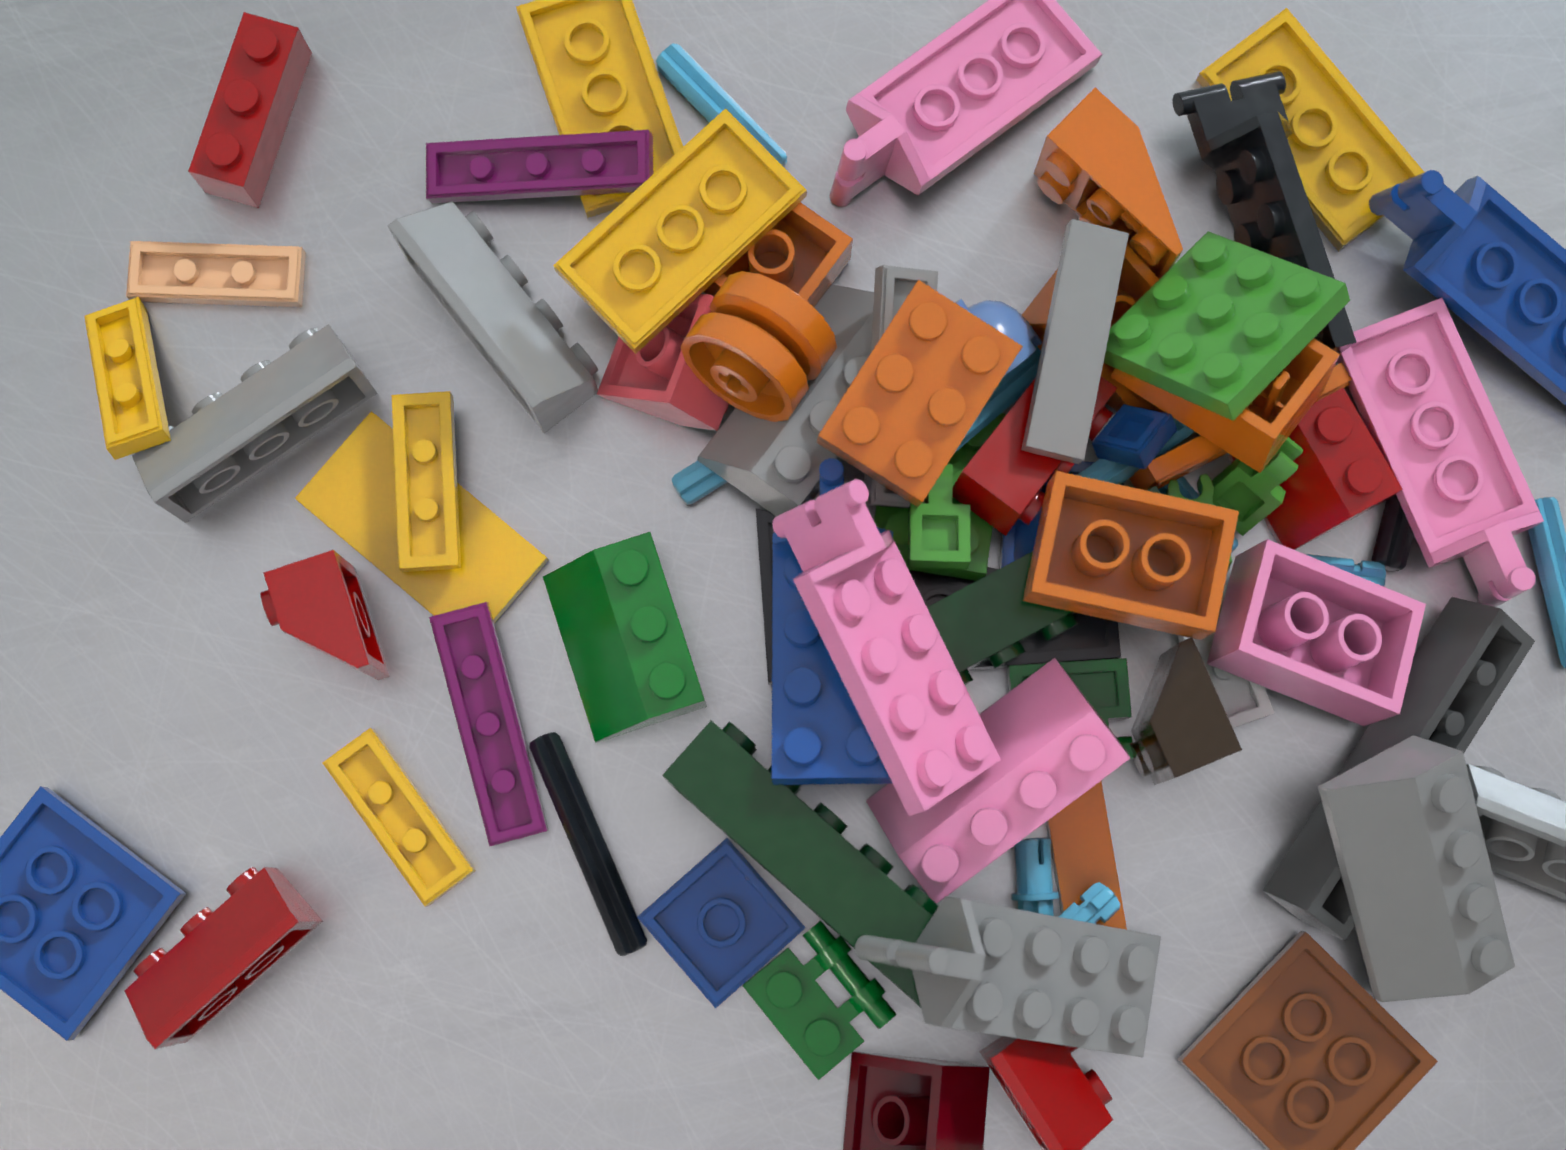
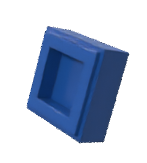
[1092,404,1177,469]

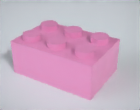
[1207,539,1426,726]

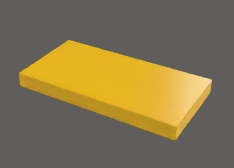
[516,0,683,218]
[1196,8,1424,252]
[553,108,807,354]
[295,411,549,624]

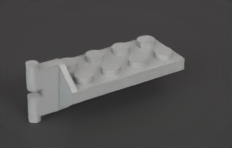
[855,896,1161,1057]

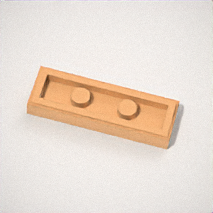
[126,241,306,307]

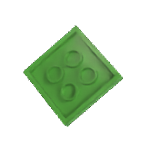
[1103,231,1350,421]

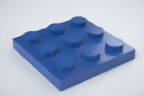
[0,786,186,1041]

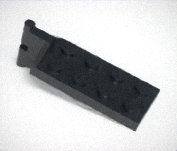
[1172,71,1357,354]

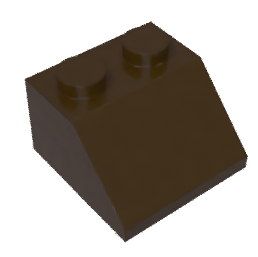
[1129,637,1242,785]

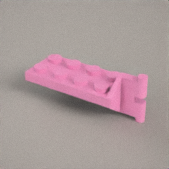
[830,0,1102,207]
[1337,298,1544,607]
[772,479,1001,816]

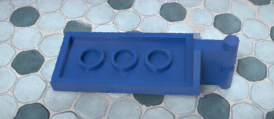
[1369,170,1566,406]
[772,458,893,785]

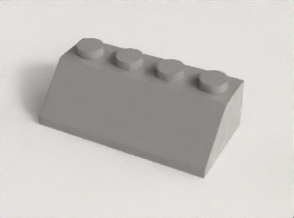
[387,201,598,434]
[697,284,874,516]
[132,324,377,523]
[1318,735,1515,1002]
[1466,764,1566,900]

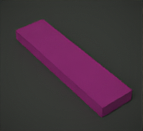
[426,130,653,204]
[429,602,548,847]

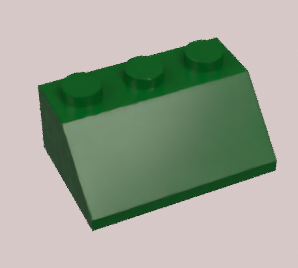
[543,532,707,743]

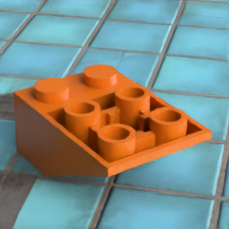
[1034,87,1183,279]
[1111,338,1340,473]

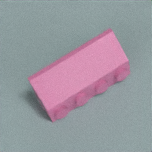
[866,657,1130,904]

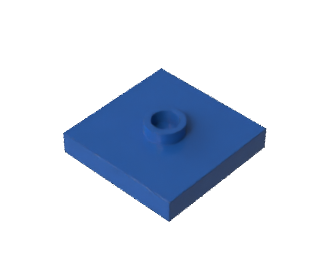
[637,838,806,1008]

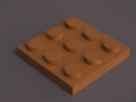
[1177,931,1438,1150]

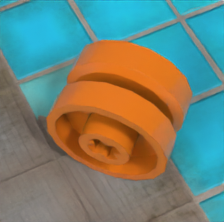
[681,271,837,422]

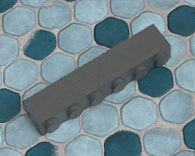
[1263,597,1535,941]

